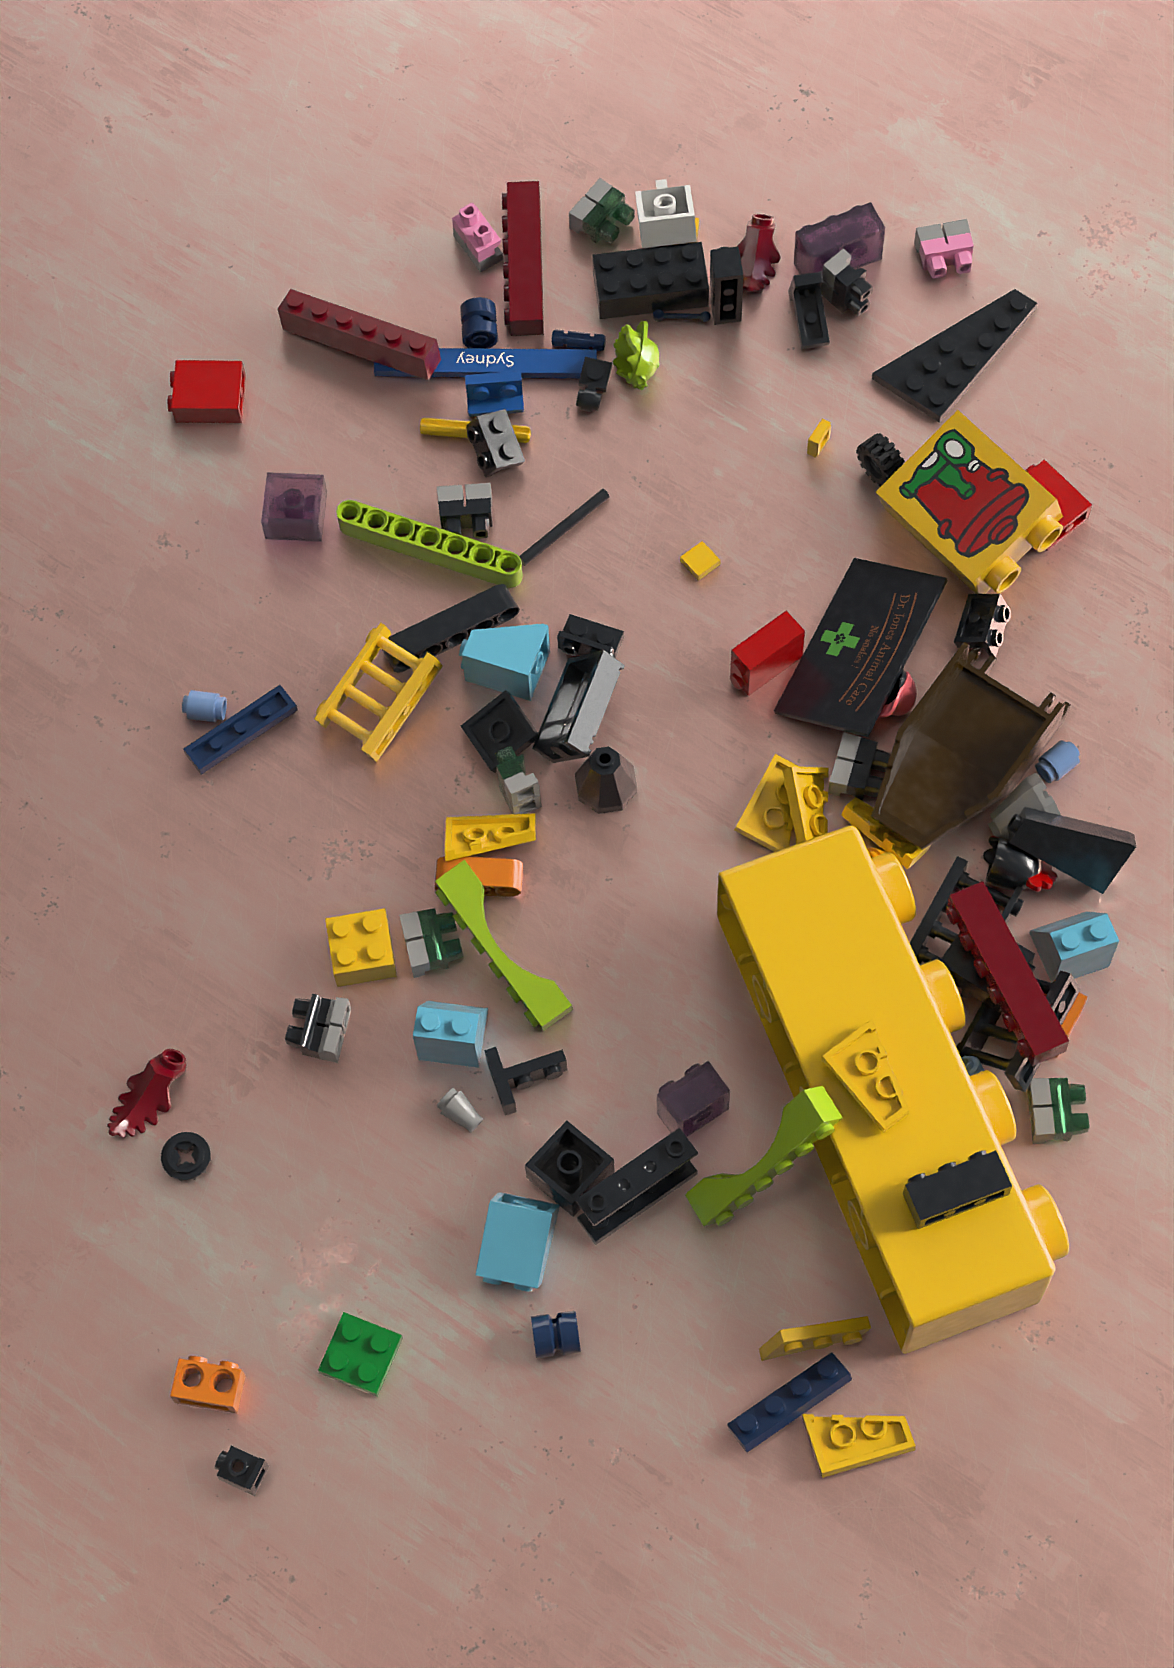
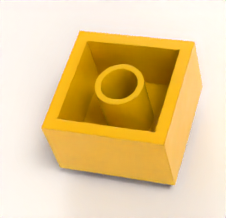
[325,908,397,987]

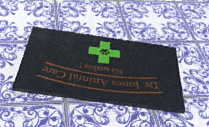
[774,558,948,737]

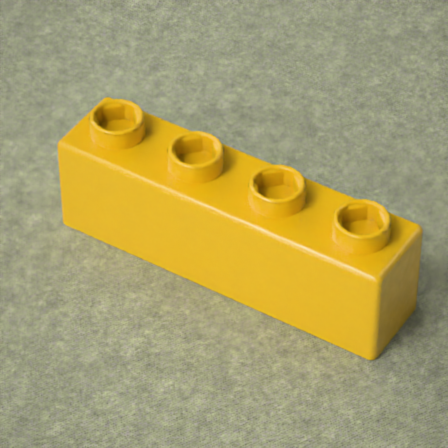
[716,826,1069,1354]

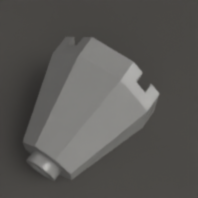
[988,773,1061,839]

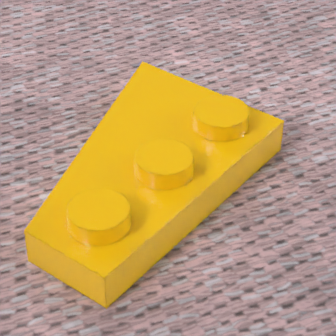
[783,766,829,844]
[841,797,931,869]
[822,1019,909,1133]
[759,1316,871,1361]
[802,1414,916,1478]

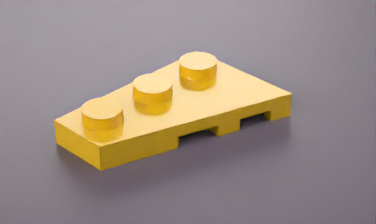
[734,754,800,852]
[445,813,536,861]

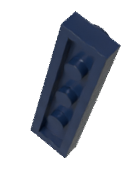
[183,685,298,775]
[727,1352,852,1453]

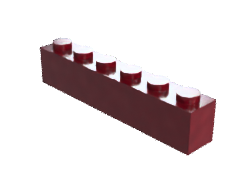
[502,181,544,336]
[277,289,441,380]
[946,881,1069,1066]

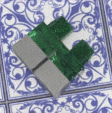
[569,178,635,244]
[495,746,542,814]
[399,908,463,978]
[1027,1078,1090,1144]

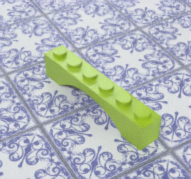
[435,860,573,1031]
[685,1086,843,1226]

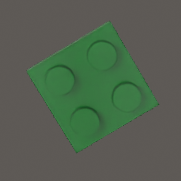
[318,1312,403,1397]

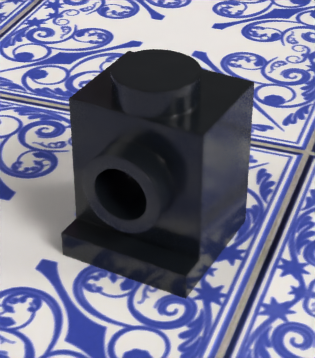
[215,1445,269,1496]

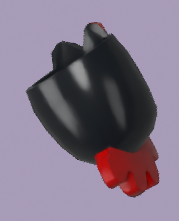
[983,836,1058,892]

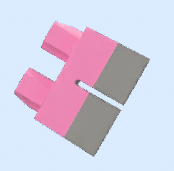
[452,203,503,272]
[914,219,974,279]

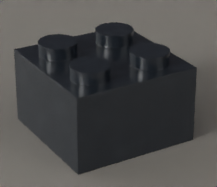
[525,1120,615,1217]

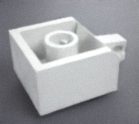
[635,179,697,248]

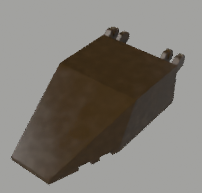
[871,642,1071,850]

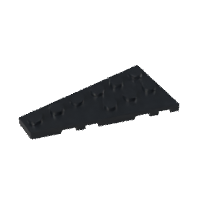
[872,289,1038,423]

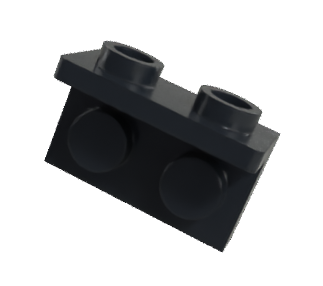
[954,593,1011,657]
[557,614,624,657]

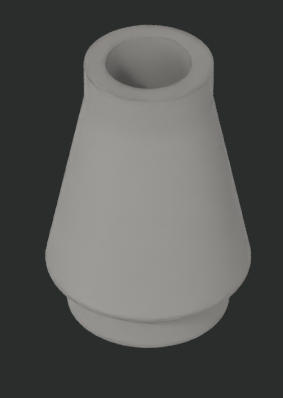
[437,1088,483,1133]

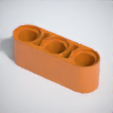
[434,856,523,897]

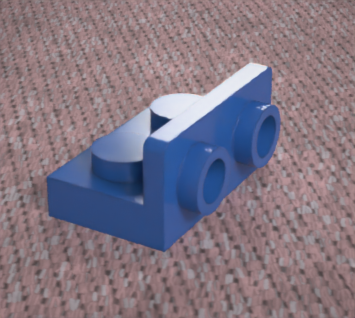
[465,371,524,417]

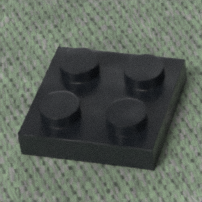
[461,690,540,773]

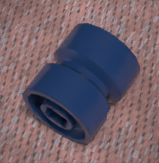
[460,297,498,349]
[531,1311,581,1358]

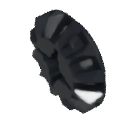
[161,1132,211,1181]

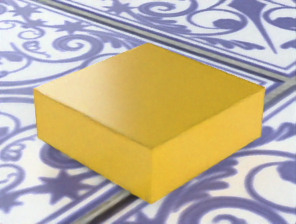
[807,418,831,458]
[680,541,721,581]

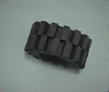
[856,433,905,487]

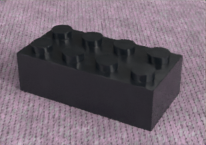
[592,242,709,319]

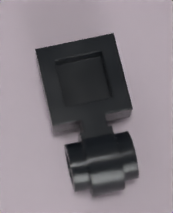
[576,357,612,412]

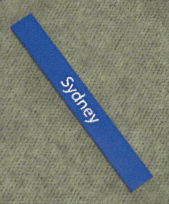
[374,348,597,379]

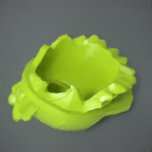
[612,321,660,390]

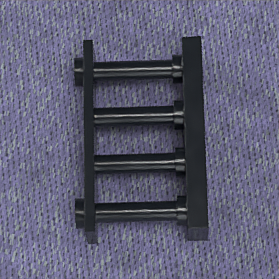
[910,856,1024,999]
[956,970,1081,1092]
[575,1128,698,1245]

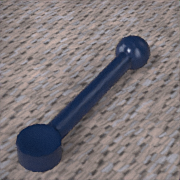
[653,309,711,322]

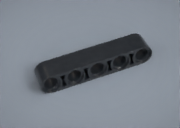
[382,584,520,673]

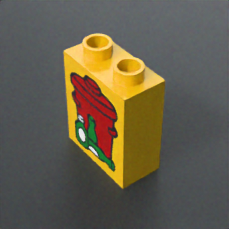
[876,410,1063,594]

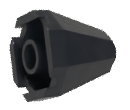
[575,746,637,814]

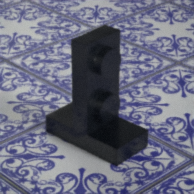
[788,271,830,349]
[484,1047,567,1116]

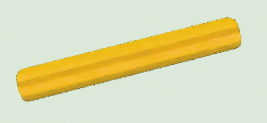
[420,418,531,443]

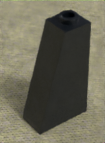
[1007,807,1136,894]

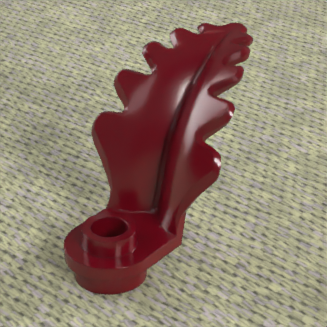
[736,214,781,292]
[107,1049,186,1138]

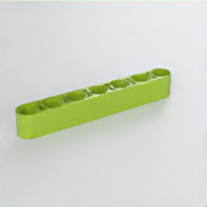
[336,500,523,588]

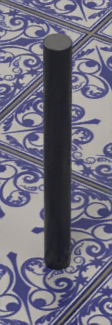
[519,489,610,566]

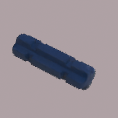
[551,329,606,351]

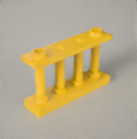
[314,622,443,762]

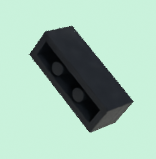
[709,247,743,325]
[903,1150,1012,1229]

